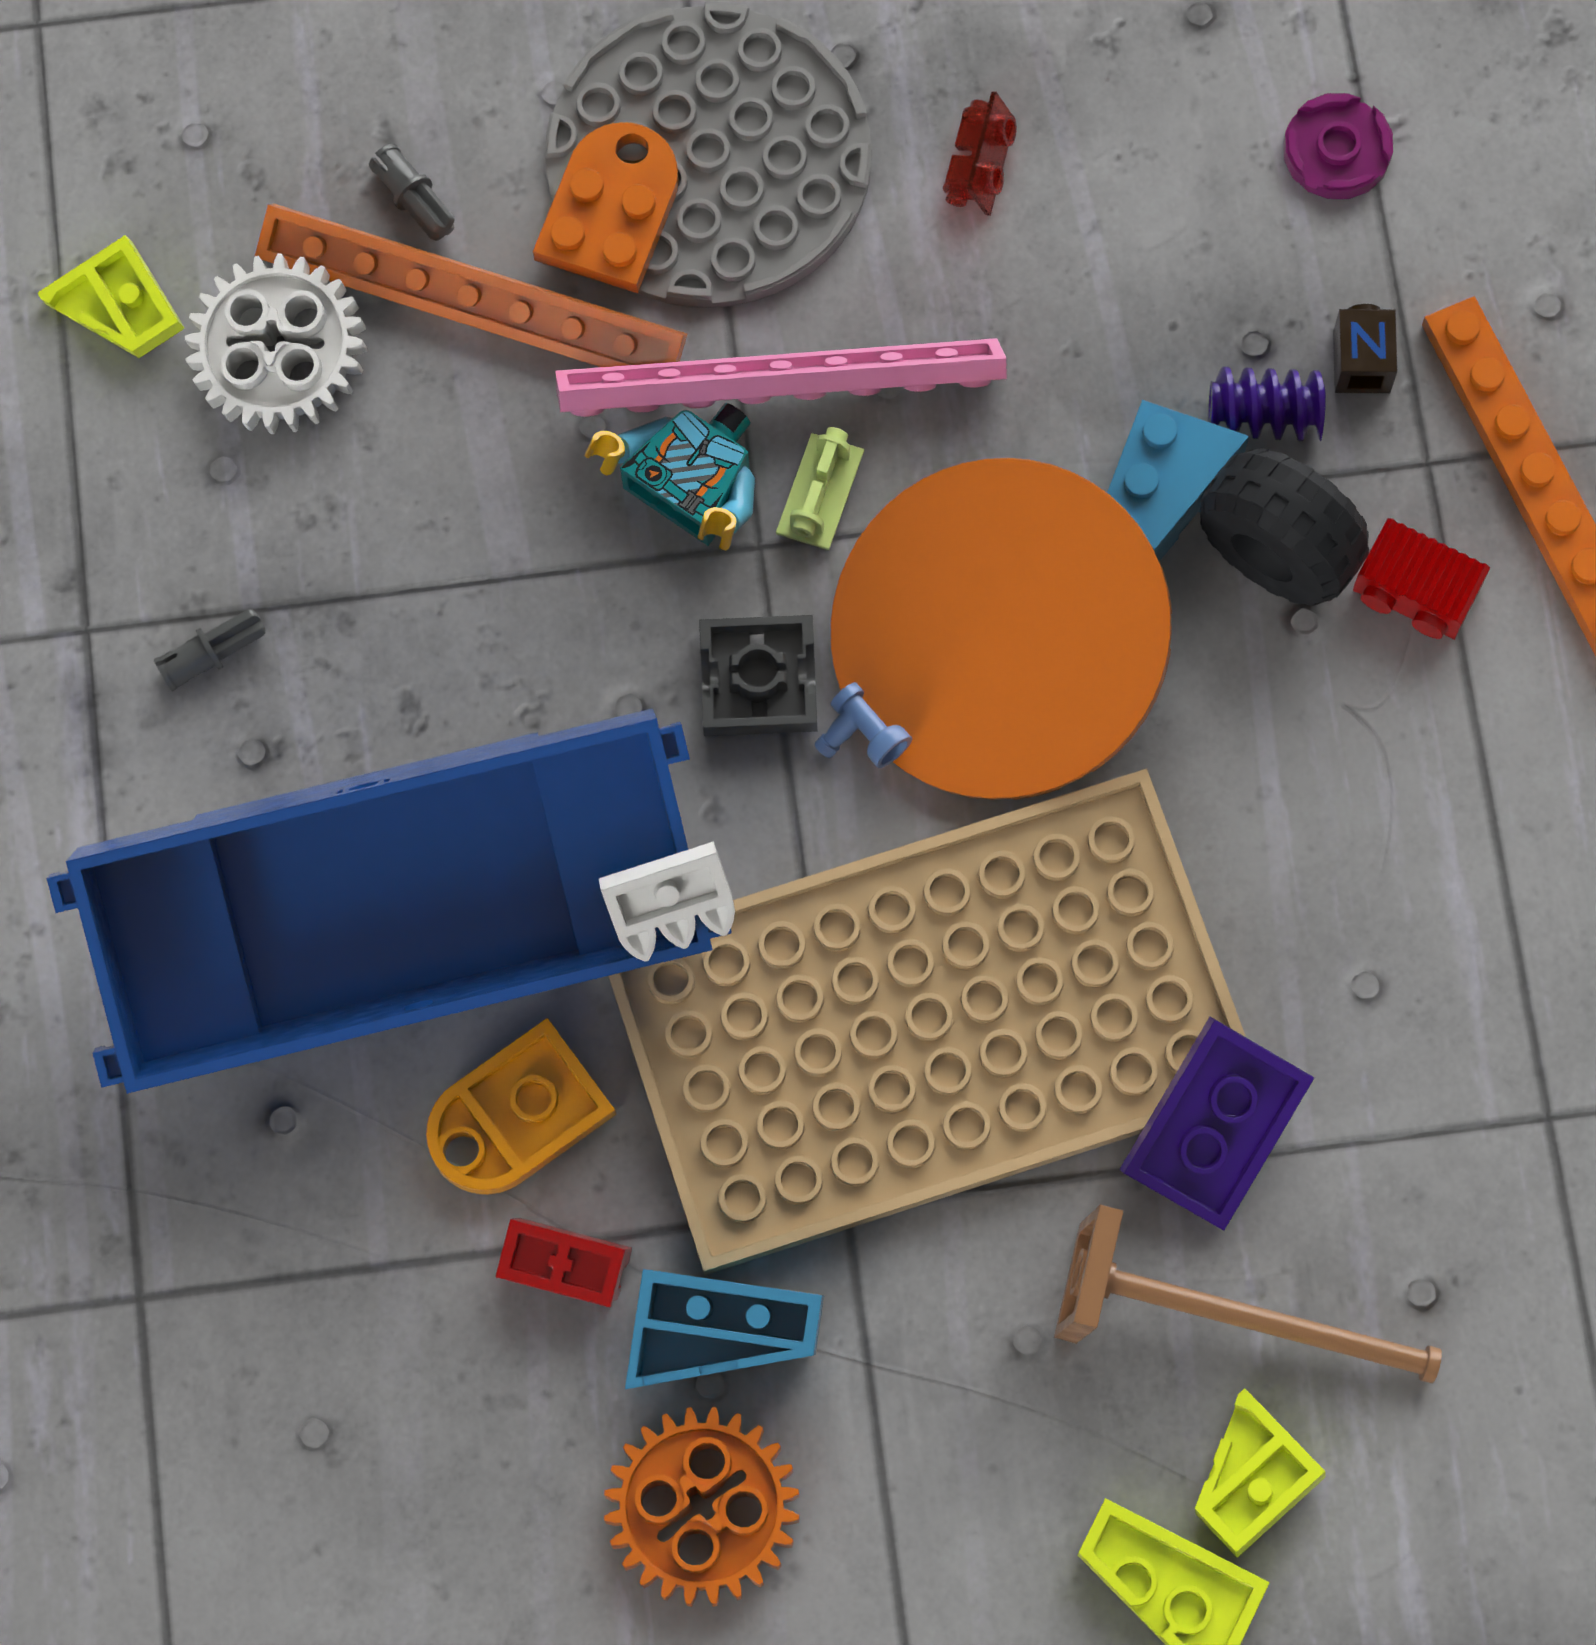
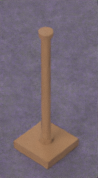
[1054,1204,1442,1383]

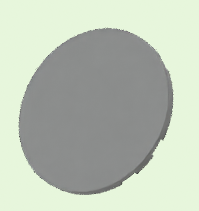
[545,2,872,308]

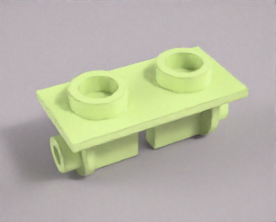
[776,427,864,550]

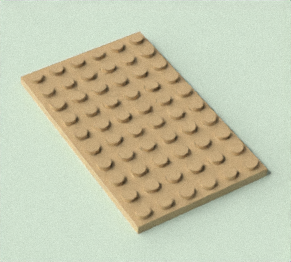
[608,768,1246,1275]

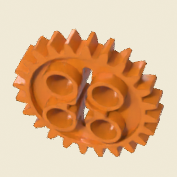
[604,1407,800,1607]

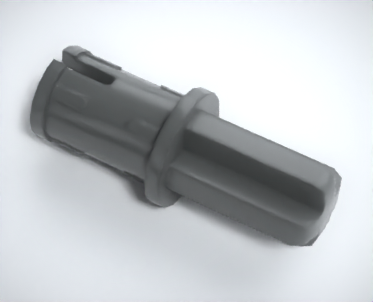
[369,144,455,241]
[154,609,265,691]

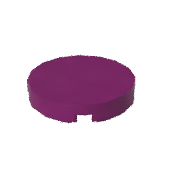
[1283,93,1393,199]

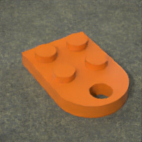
[533,122,678,294]

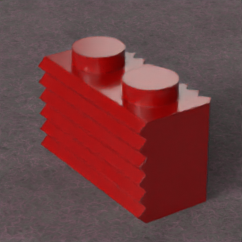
[1353,518,1490,640]

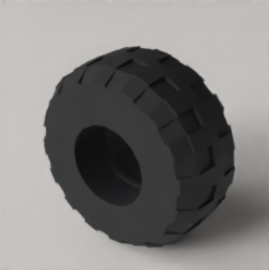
[1200,448,1369,606]

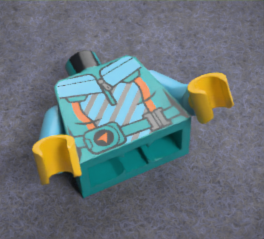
[584,403,755,551]

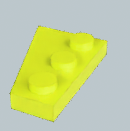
[1077,1498,1270,1645]

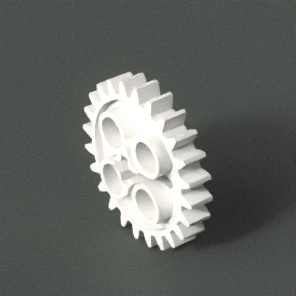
[185,254,367,434]

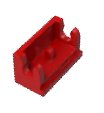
[495,1218,633,1308]

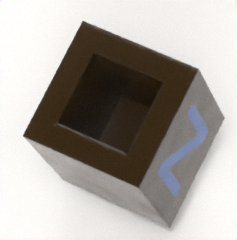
[1333,304,1397,393]

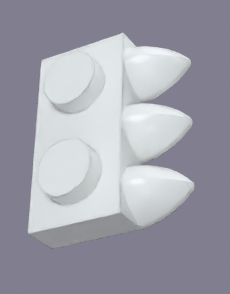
[599,841,735,962]

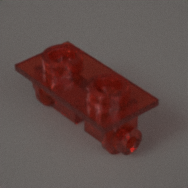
[943,92,1017,216]

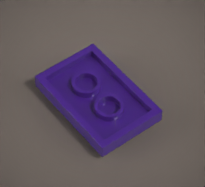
[1120,1017,1314,1231]

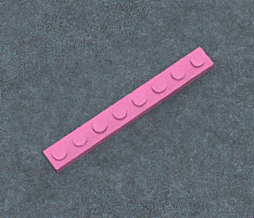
[555,338,1007,417]

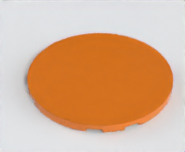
[831,458,1172,800]

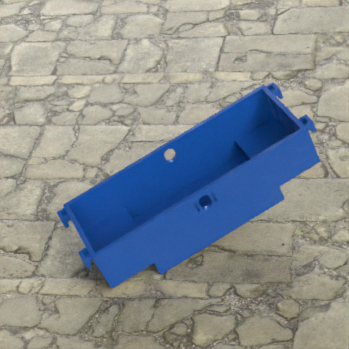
[46,709,732,1094]

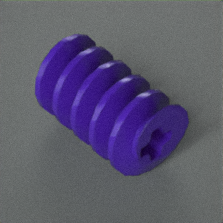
[1208,367,1326,442]

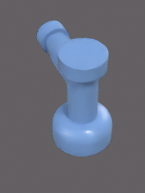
[815,682,912,768]

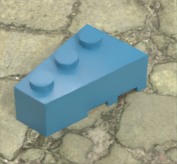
[1107,400,1249,561]
[625,1269,824,1389]

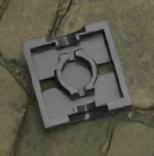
[699,615,818,736]

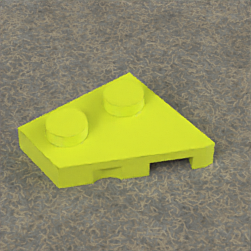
[37,235,185,358]
[1195,1388,1326,1558]

